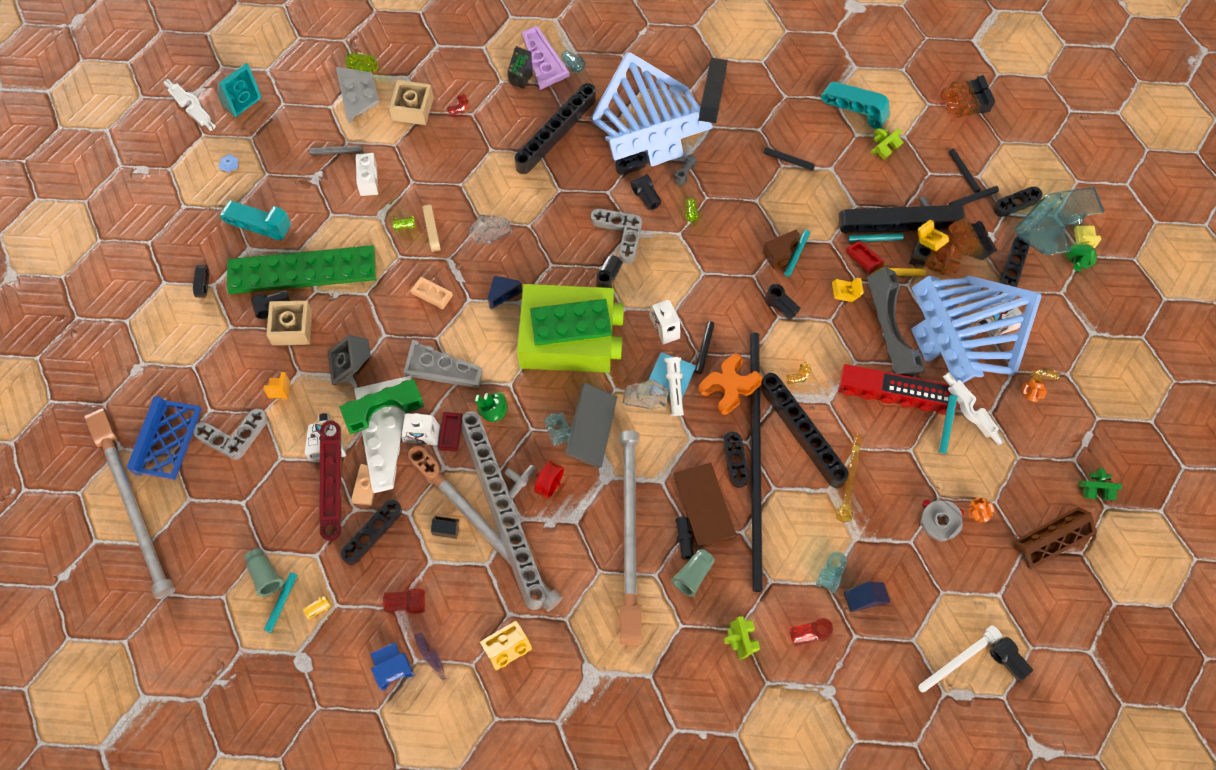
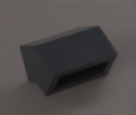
[431,516,459,539]

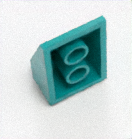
[218,63,262,118]

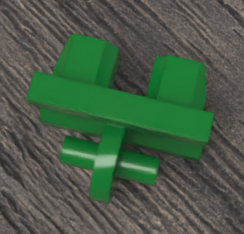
[1078,468,1122,500]

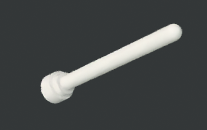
[918,625,1003,692]

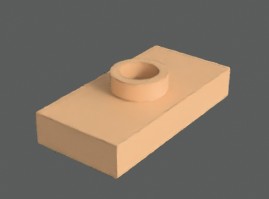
[411,277,453,309]
[351,464,375,506]

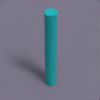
[784,229,810,277]
[848,233,904,242]
[939,395,958,454]
[264,572,298,633]

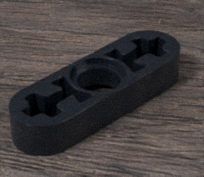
[993,186,1043,217]
[723,432,749,488]

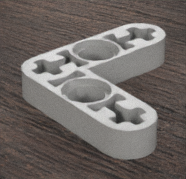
[591,209,642,264]
[193,409,268,460]

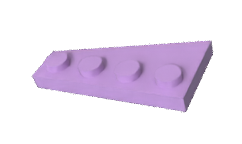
[522,26,569,90]

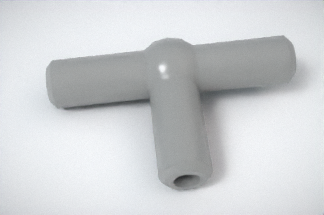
[505,465,536,499]

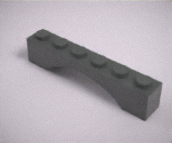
[867,267,925,377]

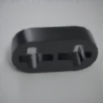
[615,152,647,175]
[193,265,210,298]

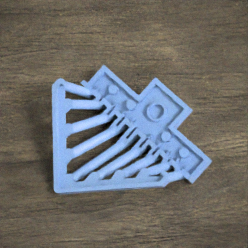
[591,52,712,166]
[911,275,1041,383]

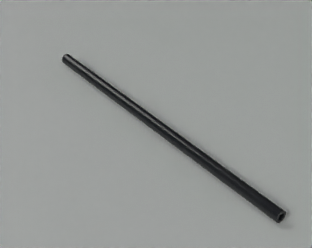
[750,332,763,592]

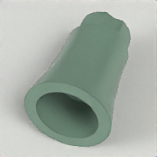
[244,548,284,597]
[671,549,715,597]

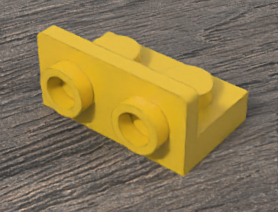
[480,621,532,670]

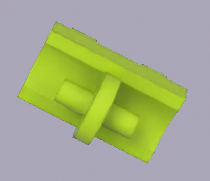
[870,128,904,160]
[723,616,760,660]

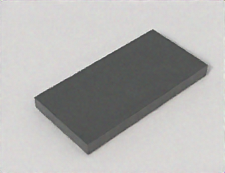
[565,383,617,468]

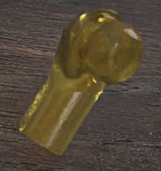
[787,362,811,384]
[1030,368,1060,381]

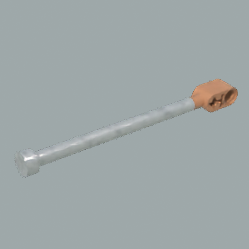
[85,407,175,599]
[620,431,641,645]
[408,446,563,612]

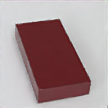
[438,412,463,452]

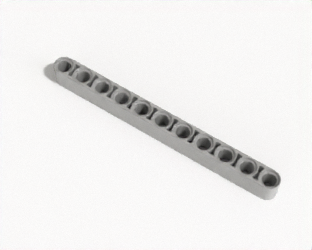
[461,411,546,610]

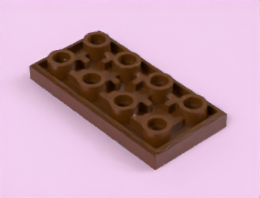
[673,463,737,548]

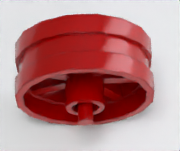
[534,461,564,499]

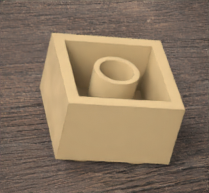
[389,80,434,125]
[267,301,312,345]

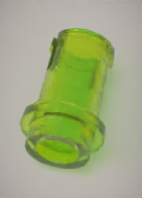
[685,198,699,222]
[392,216,416,232]

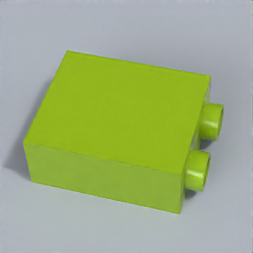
[517,284,624,373]

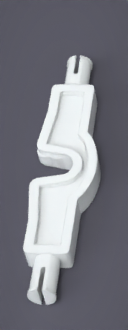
[164,79,215,131]
[943,372,1004,446]

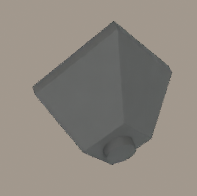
[328,335,371,385]

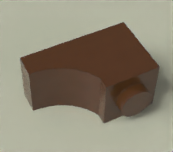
[763,229,800,269]

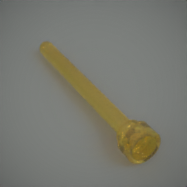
[836,434,862,522]

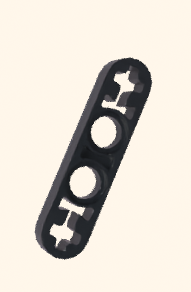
[999,235,1030,295]
[341,500,402,565]

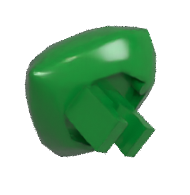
[1065,243,1097,272]
[475,392,508,422]

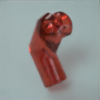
[447,94,468,116]

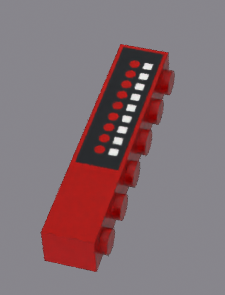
[838,364,958,415]

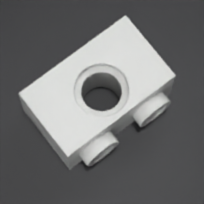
[356,153,378,196]

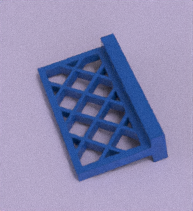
[126,396,202,480]

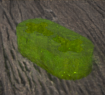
[345,53,378,72]

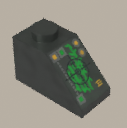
[508,46,533,89]

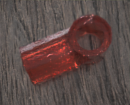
[383,589,425,614]
[789,618,833,647]

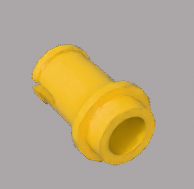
[302,596,331,620]

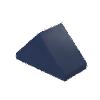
[487,276,523,309]
[844,582,890,612]

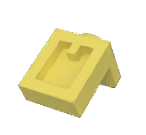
[1074,226,1101,248]

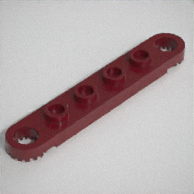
[319,420,341,541]

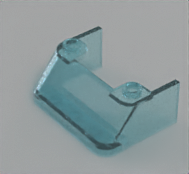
[1014,187,1105,255]

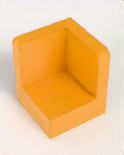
[263,372,290,399]

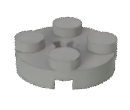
[920,500,963,542]

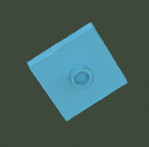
[647,352,696,399]

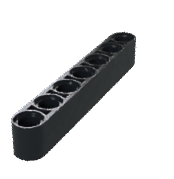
[698,57,728,124]
[515,83,596,174]
[838,205,966,233]
[761,373,849,488]

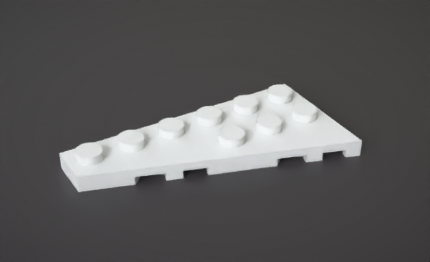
[354,376,412,493]

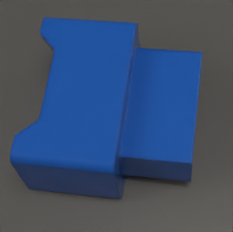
[371,642,414,691]

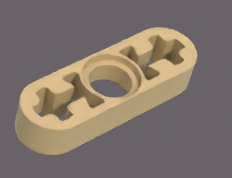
[422,204,441,252]

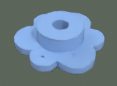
[219,154,239,172]

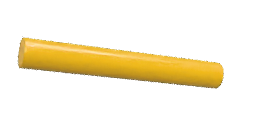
[870,268,926,276]

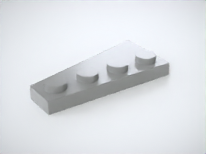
[403,339,483,388]

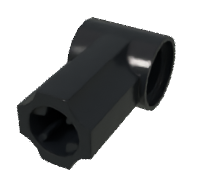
[631,174,662,210]
[596,255,623,288]
[765,284,801,320]
[251,290,290,319]
[989,637,1034,682]

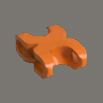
[698,353,763,415]

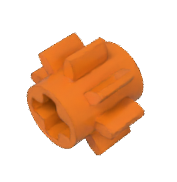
[1021,378,1047,402]
[967,498,995,523]

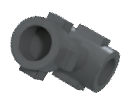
[674,155,697,186]

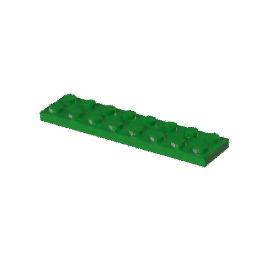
[227,245,376,294]

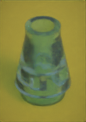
[561,50,585,73]

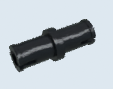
[675,517,694,560]

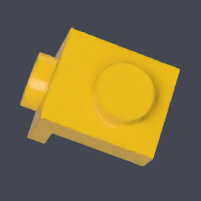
[918,220,949,251]
[832,278,863,302]

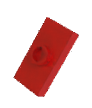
[846,241,884,274]

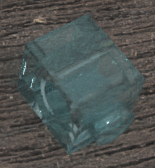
[544,412,571,446]

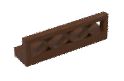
[1013,507,1097,569]

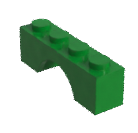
[339,379,424,434]

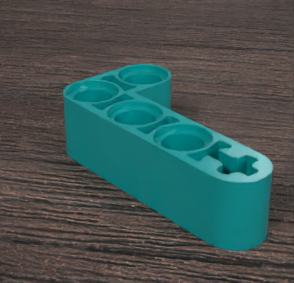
[821,82,890,129]
[219,201,291,241]

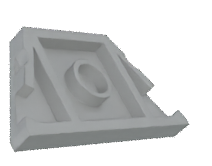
[336,67,379,123]

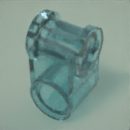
[815,552,847,594]

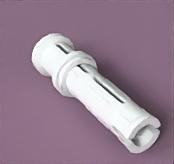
[664,357,684,416]

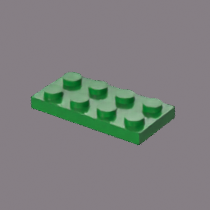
[530,299,612,346]

